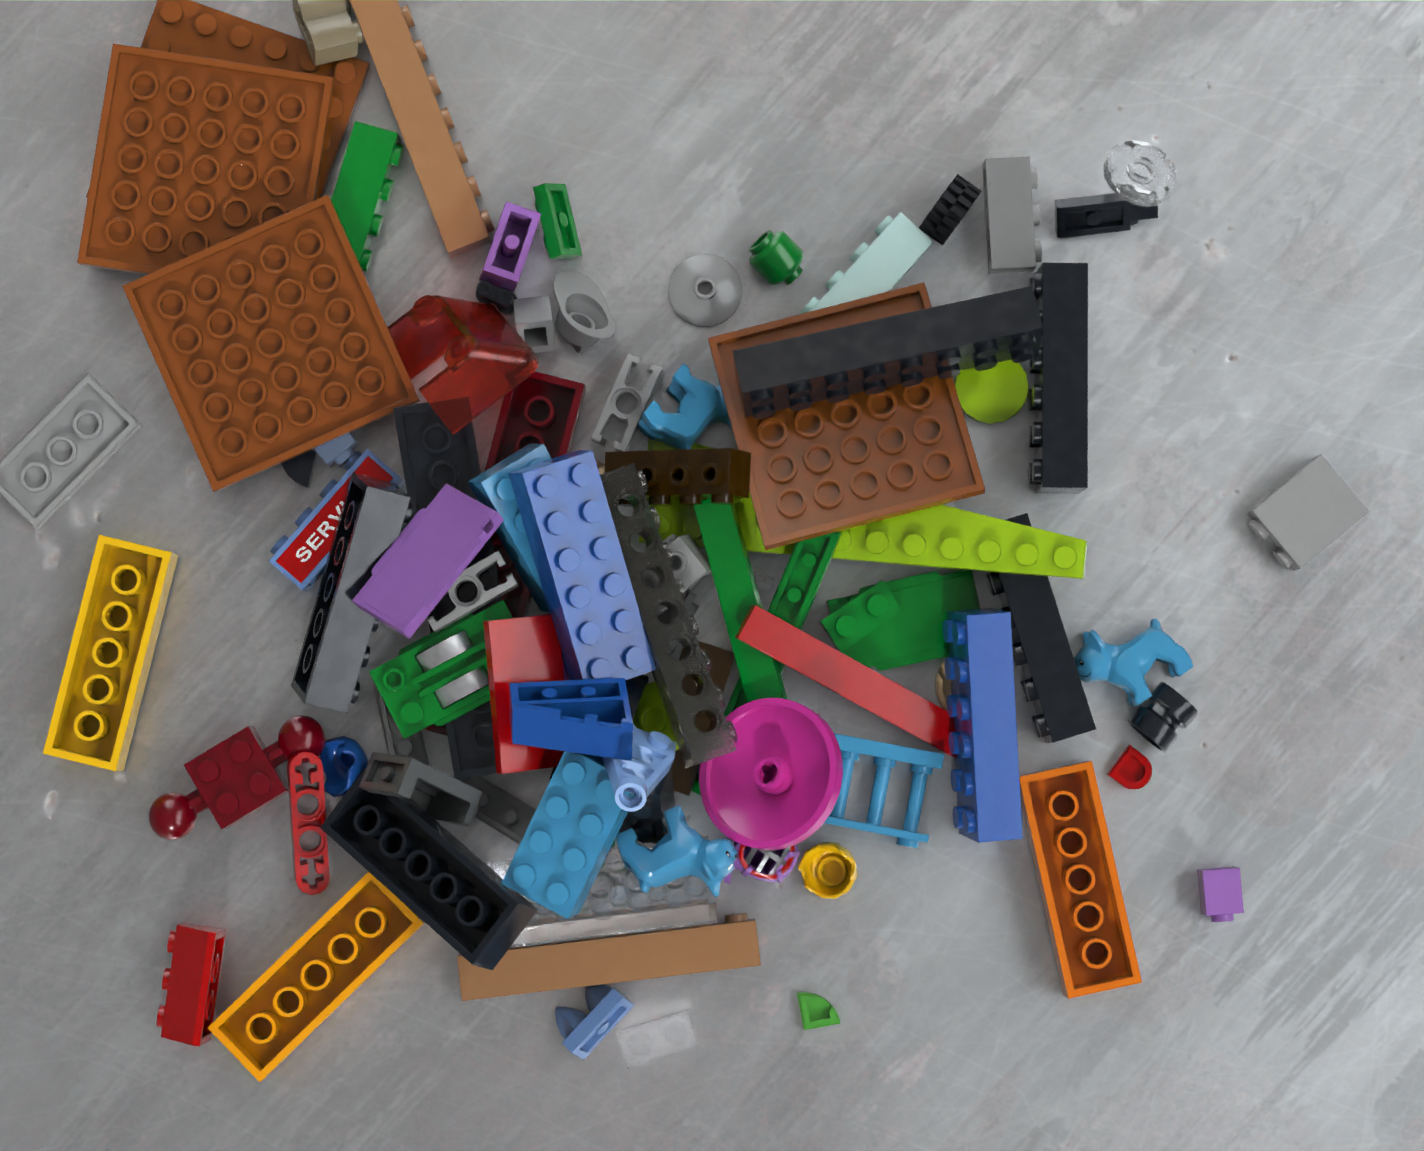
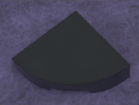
[281,450,318,488]

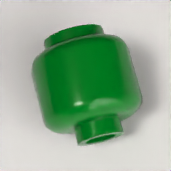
[749,230,804,285]

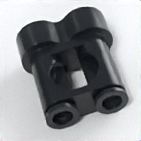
[476,281,517,315]

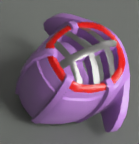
[724,842,801,884]

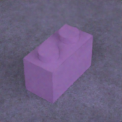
[479,201,541,292]

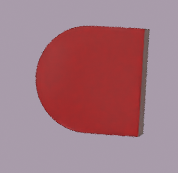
[1106,745,1152,789]

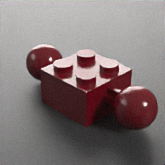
[149,715,326,840]

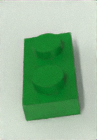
[533,183,582,259]
[819,580,903,652]

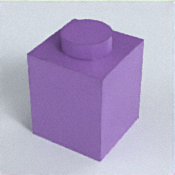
[1197,867,1244,922]

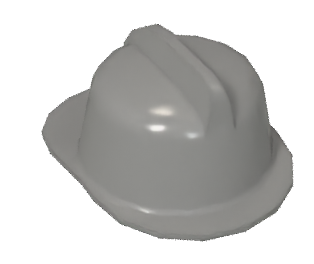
[553,270,616,353]

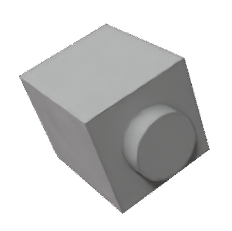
[513,295,556,355]

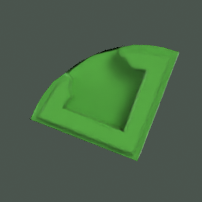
[797,992,840,1030]

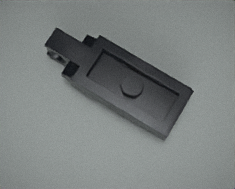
[1055,192,1158,238]

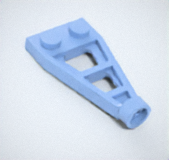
[602,724,676,812]

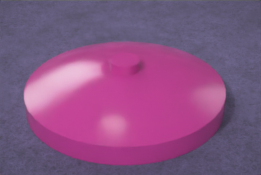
[699,698,843,850]

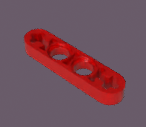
[287,751,330,895]

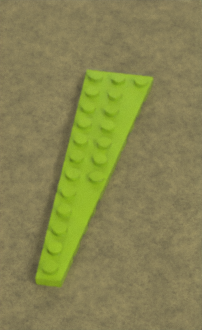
[639,438,1088,579]

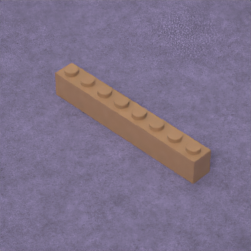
[350,0,495,258]
[457,913,761,1001]

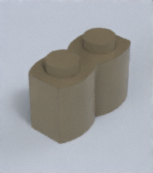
[293,0,363,66]

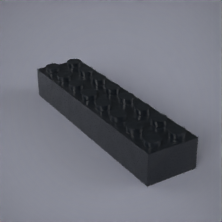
[733,286,1043,419]

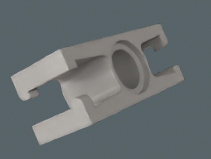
[590,353,663,451]
[427,551,519,633]

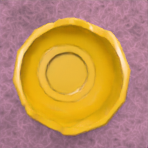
[798,842,857,899]

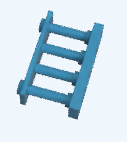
[824,733,944,848]

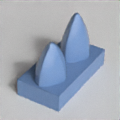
[555,984,634,1060]

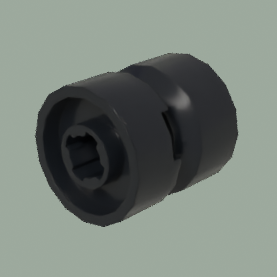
[1128,682,1198,753]

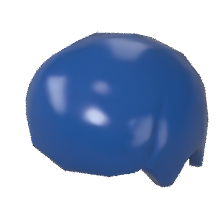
[320,736,368,797]

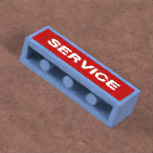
[269,449,404,592]

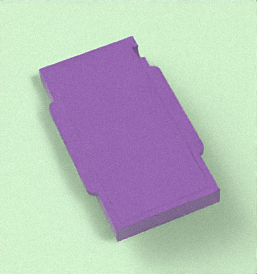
[352,484,504,639]

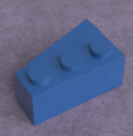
[509,678,633,761]

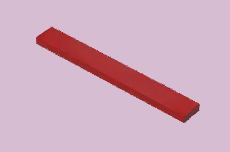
[735,605,956,759]

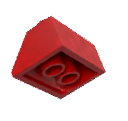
[156,923,227,1047]

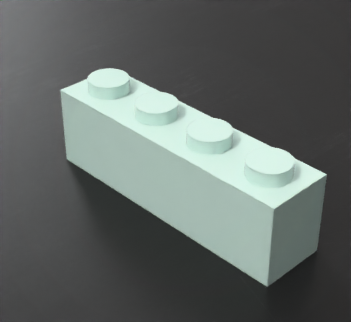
[800,212,934,314]

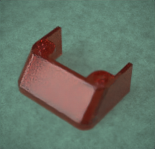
[388,295,539,435]

